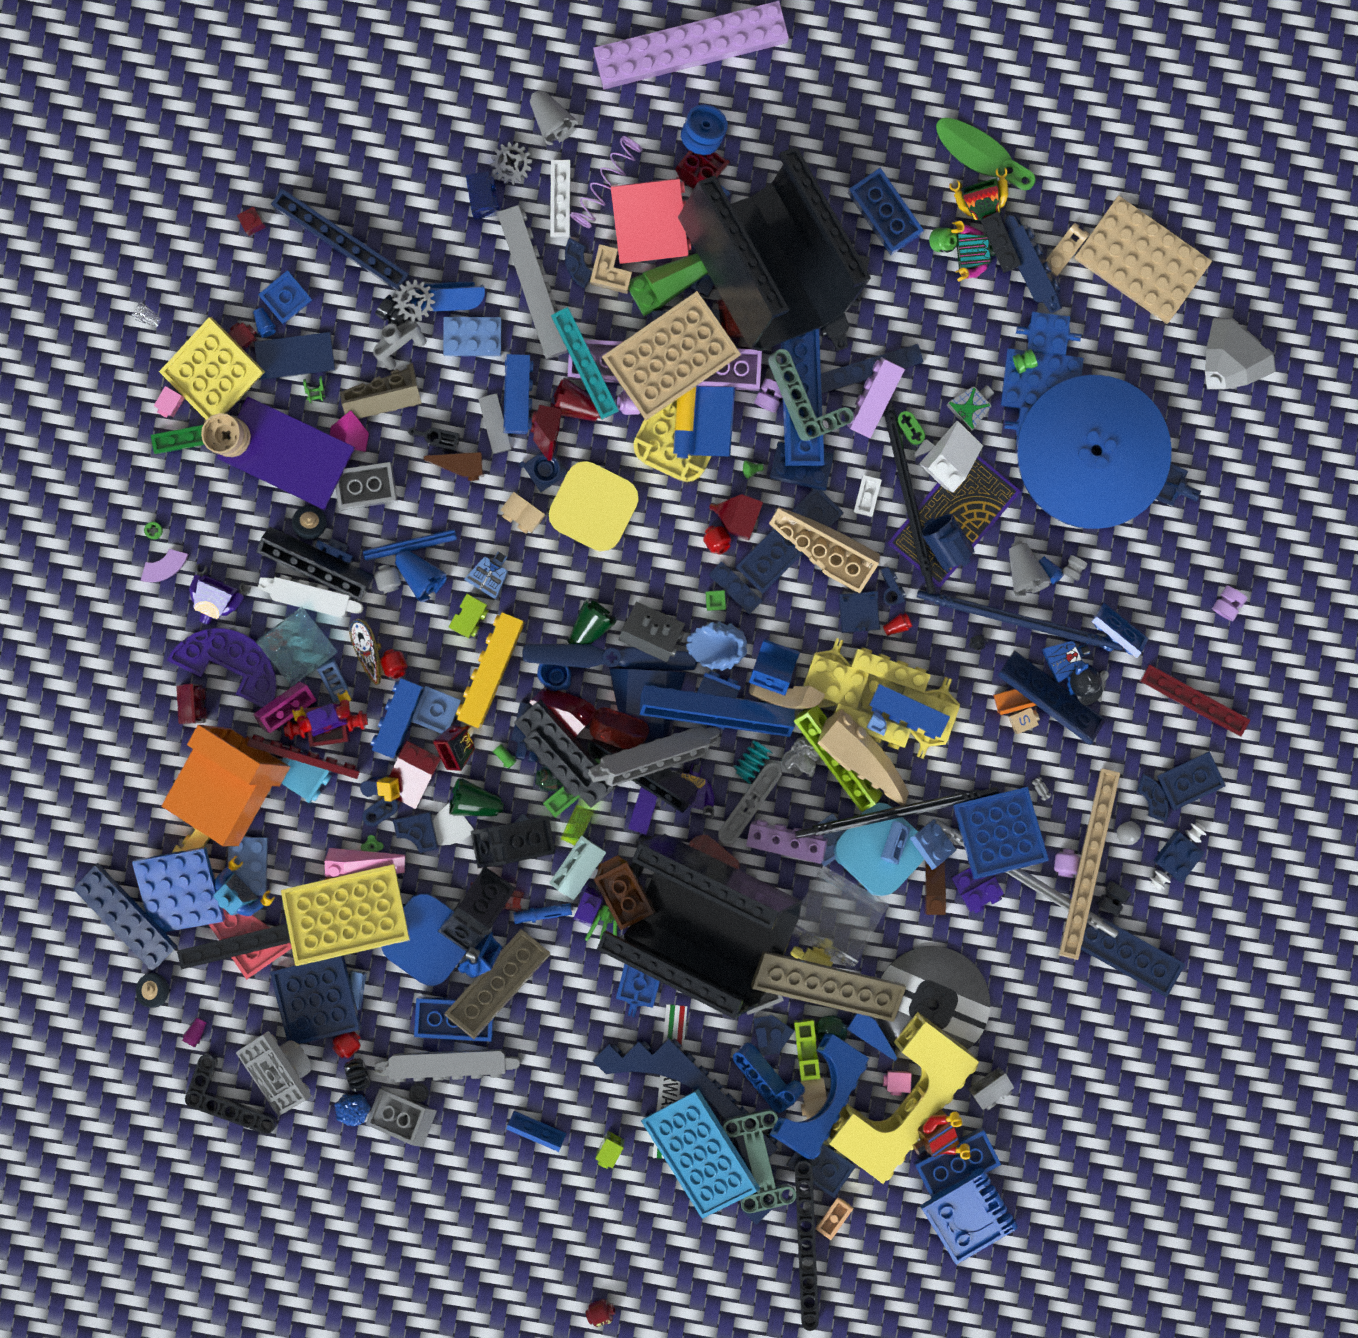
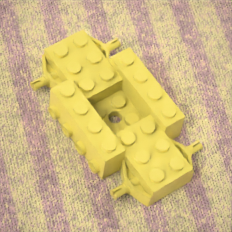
[803,638,960,759]

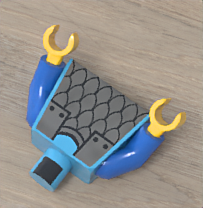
[213,856,275,916]

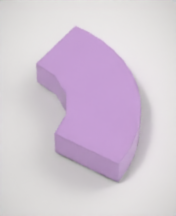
[141,549,189,582]

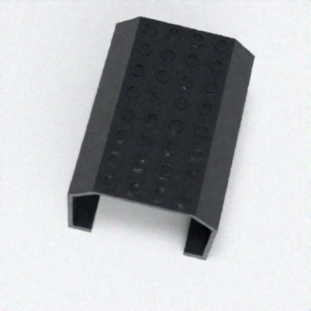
[678,146,871,351]
[597,834,802,1019]

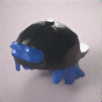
[1067,662,1103,706]

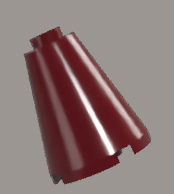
[550,378,601,421]

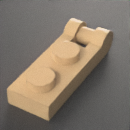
[1045,223,1090,277]

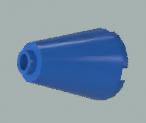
[395,550,447,602]

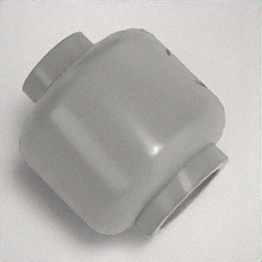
[374,564,402,594]

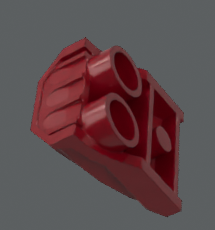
[675,150,730,190]

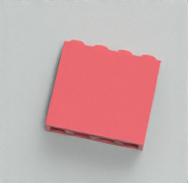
[611,177,691,264]

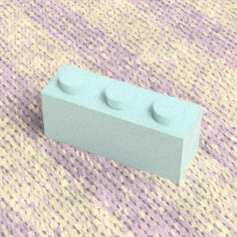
[550,836,606,900]

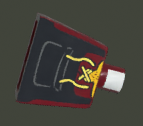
[433,725,475,771]

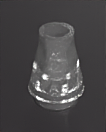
[132,303,162,328]

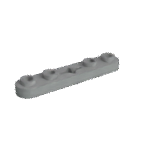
[718,763,782,845]

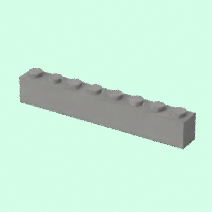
[497,205,568,360]

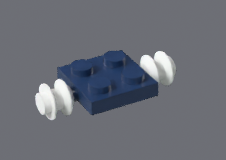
[1150,822,1207,890]

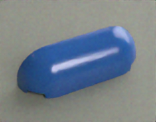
[410,282,485,312]

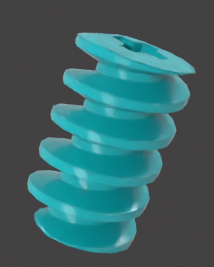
[733,741,773,784]

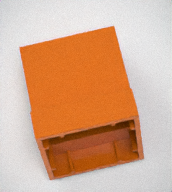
[161,725,291,846]

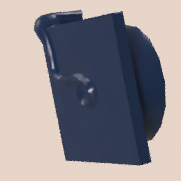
[519,452,567,493]

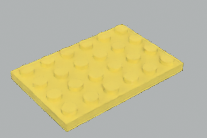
[281,864,410,966]

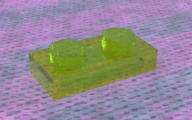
[560,804,594,846]

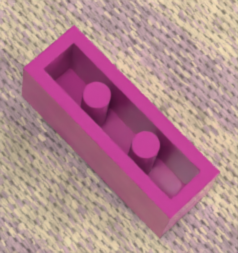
[253,681,317,734]

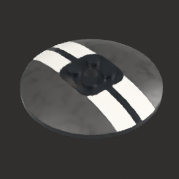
[877,946,990,1052]

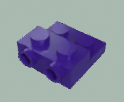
[951,867,1004,913]

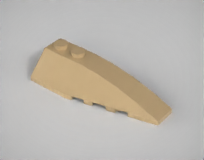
[769,507,880,593]
[817,709,909,806]

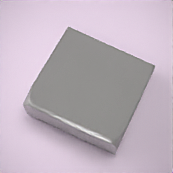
[914,439,935,458]

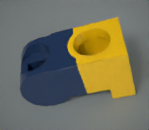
[360,776,400,802]

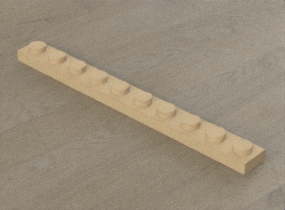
[1059,768,1120,960]

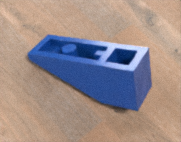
[846,1013,897,1061]

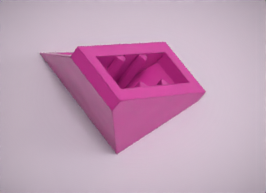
[330,410,369,452]

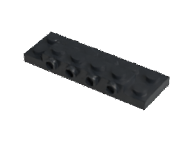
[514,699,618,808]

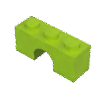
[794,1019,820,1081]

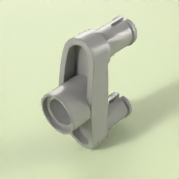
[373,321,427,370]

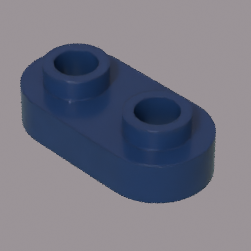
[362,798,398,827]

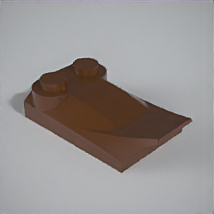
[594,855,655,930]

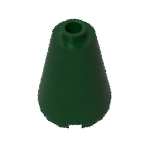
[567,598,617,645]
[449,778,504,816]

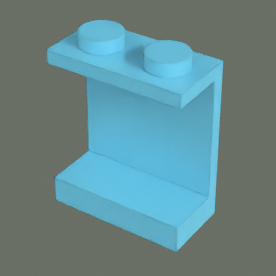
[281,745,332,803]

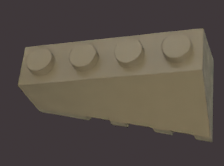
[340,363,422,419]

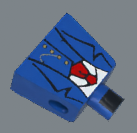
[1041,641,1091,682]

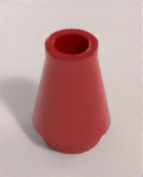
[883,613,913,636]

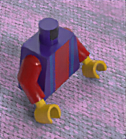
[292,690,351,736]

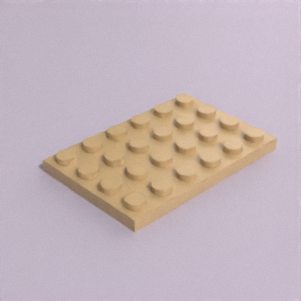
[1074,195,1212,324]
[602,291,741,421]

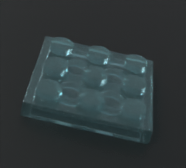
[256,607,338,686]

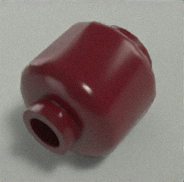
[585,1299,616,1327]

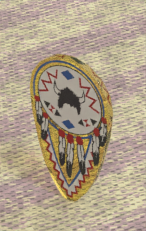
[349,619,381,685]

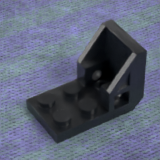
[470,816,556,868]
[438,866,516,952]

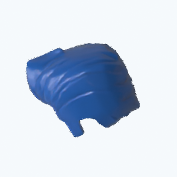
[537,664,572,691]

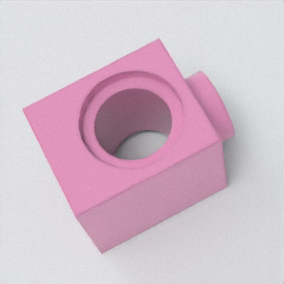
[154,386,185,418]

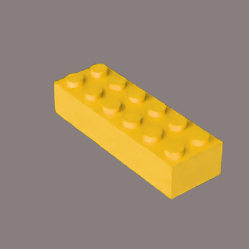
[456,613,525,729]

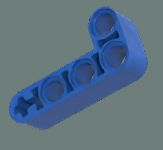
[733,1043,805,1112]

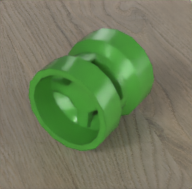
[1012,349,1038,374]

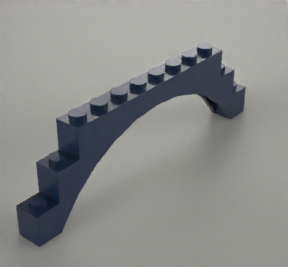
[592,1037,778,1225]

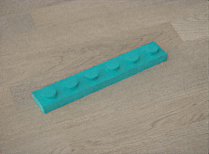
[551,307,619,420]

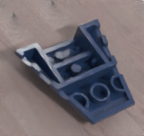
[610,669,686,747]

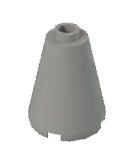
[530,91,578,145]
[1009,541,1051,597]

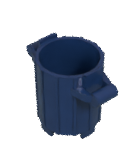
[921,514,975,572]

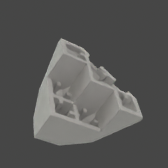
[1205,318,1276,389]

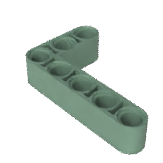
[768,349,854,441]

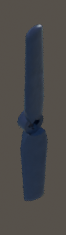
[522,644,698,670]

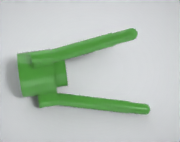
[585,905,618,941]

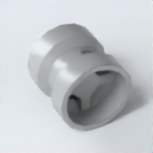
[1062,555,1088,581]

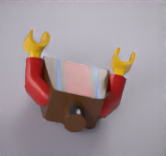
[912,1109,971,1159]

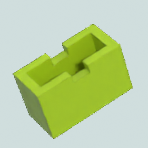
[449,594,489,639]

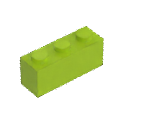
[595,1131,625,1169]

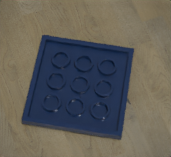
[270,955,362,1044]

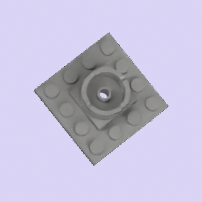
[236,1031,312,1116]

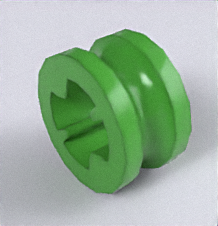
[144,522,163,540]

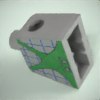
[946,385,994,432]

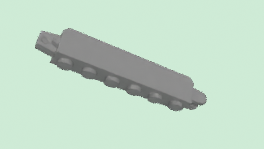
[588,726,720,786]
[375,1049,521,1082]

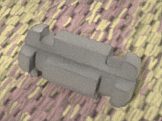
[1032,777,1051,800]

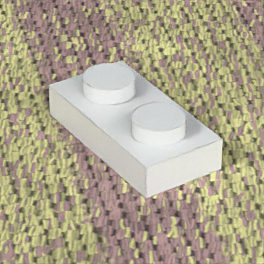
[853,475,882,517]

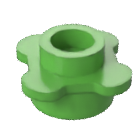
[361,835,384,852]

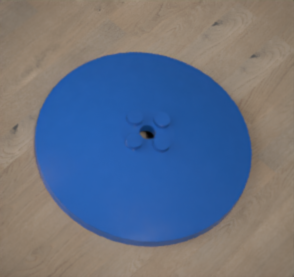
[1017,375,1172,529]

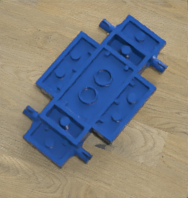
[1000,312,1084,446]

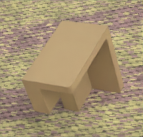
[590,244,632,294]

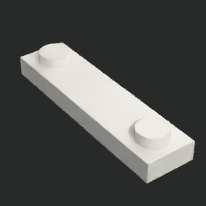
[550,160,570,238]

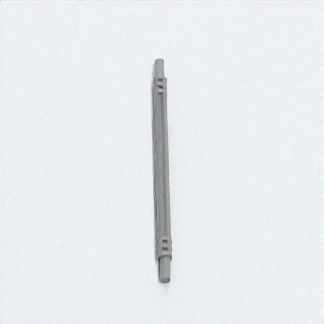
[935,819,1119,938]

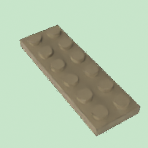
[445,929,550,1039]

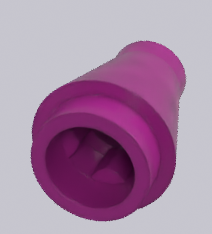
[182,1018,206,1047]

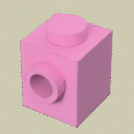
[883,1070,911,1096]

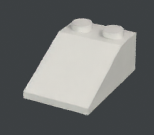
[920,421,983,492]

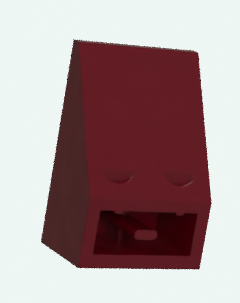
[176,684,207,724]

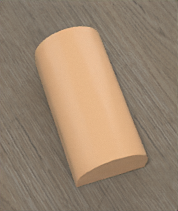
[815,1197,854,1240]

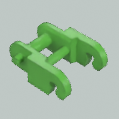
[303,376,325,403]

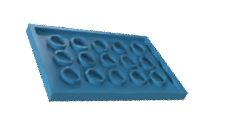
[641,1089,760,1219]

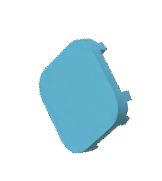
[834,803,924,896]

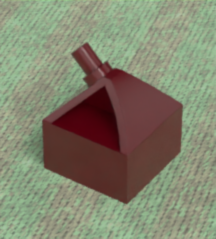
[709,494,763,541]

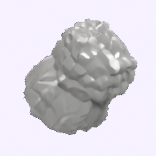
[782,737,819,777]

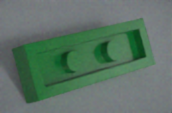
[151,425,204,454]

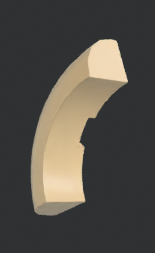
[749,684,825,709]

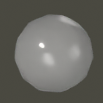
[1116,821,1141,845]

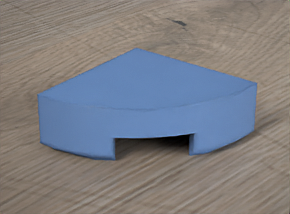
[866,711,887,736]

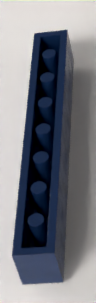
[271,188,411,291]

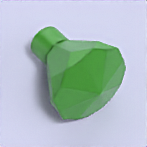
[743,461,764,479]

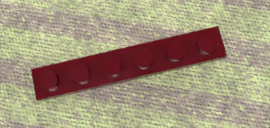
[1139,665,1250,737]
[245,734,360,779]

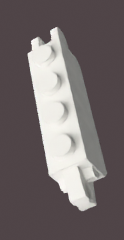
[258,575,364,618]

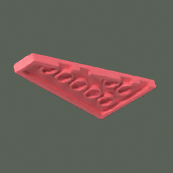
[209,908,292,980]

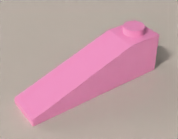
[325,848,405,878]

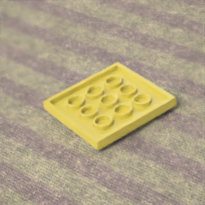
[159,317,265,420]

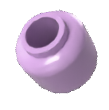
[617,390,640,415]
[1054,849,1080,878]

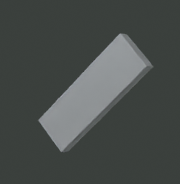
[478,393,512,454]

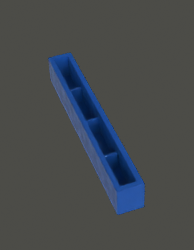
[639,685,795,737]

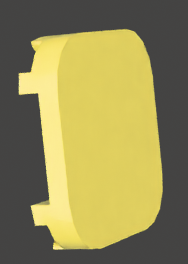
[633,400,711,482]
[549,461,639,552]

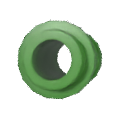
[493,744,517,769]

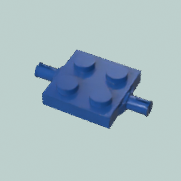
[616,964,660,1017]

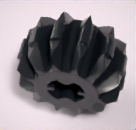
[344,1058,370,1092]

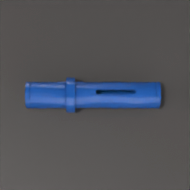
[513,903,572,924]

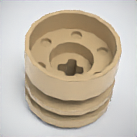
[201,413,251,457]

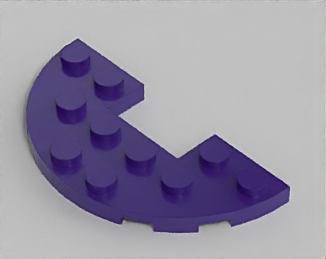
[167,628,277,708]

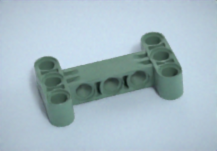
[723,1108,796,1213]

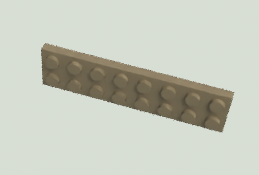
[751,951,906,1022]

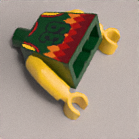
[949,168,1009,221]

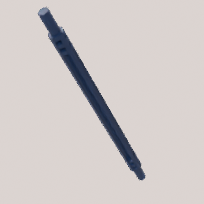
[917,590,1123,651]

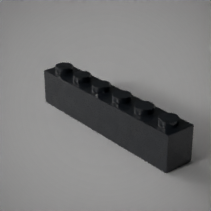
[257,527,374,601]
[588,727,699,813]

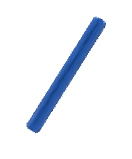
[363,529,457,561]

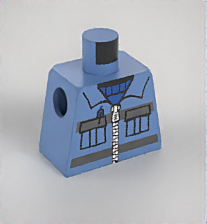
[464,551,508,600]

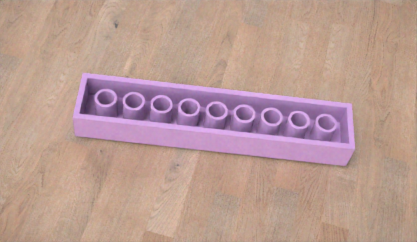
[593,1,789,90]
[568,339,762,391]

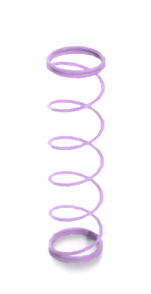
[570,136,643,228]

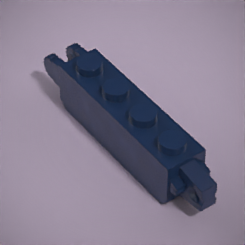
[1005,215,1062,313]

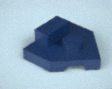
[315,538,355,564]
[753,1015,795,1056]

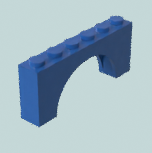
[770,1034,869,1159]

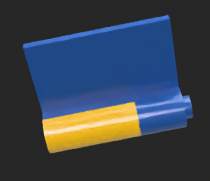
[673,386,735,459]

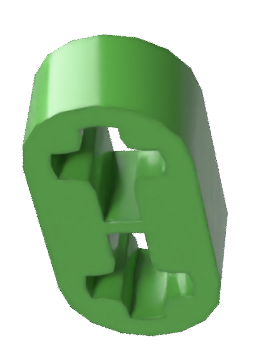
[897,411,925,445]

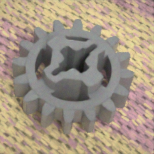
[490,142,532,185]
[392,280,435,322]

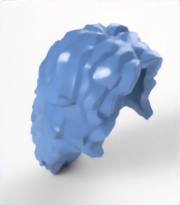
[686,621,747,671]

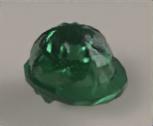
[815,1015,847,1042]

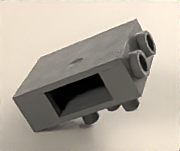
[618,601,685,662]

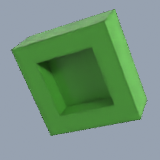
[706,591,726,611]

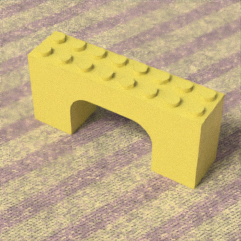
[827,1012,979,1184]

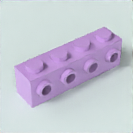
[847,357,905,438]
[746,819,828,864]

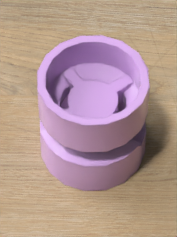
[754,378,783,413]
[1212,585,1248,621]

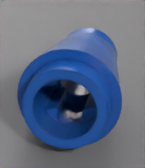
[253,308,276,338]
[1039,556,1064,585]

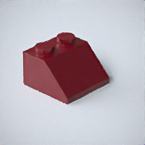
[531,405,562,461]

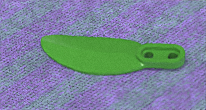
[936,118,1035,190]

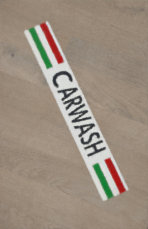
[653,1004,687,1159]

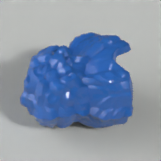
[334,1094,371,1126]

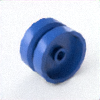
[680,104,728,155]

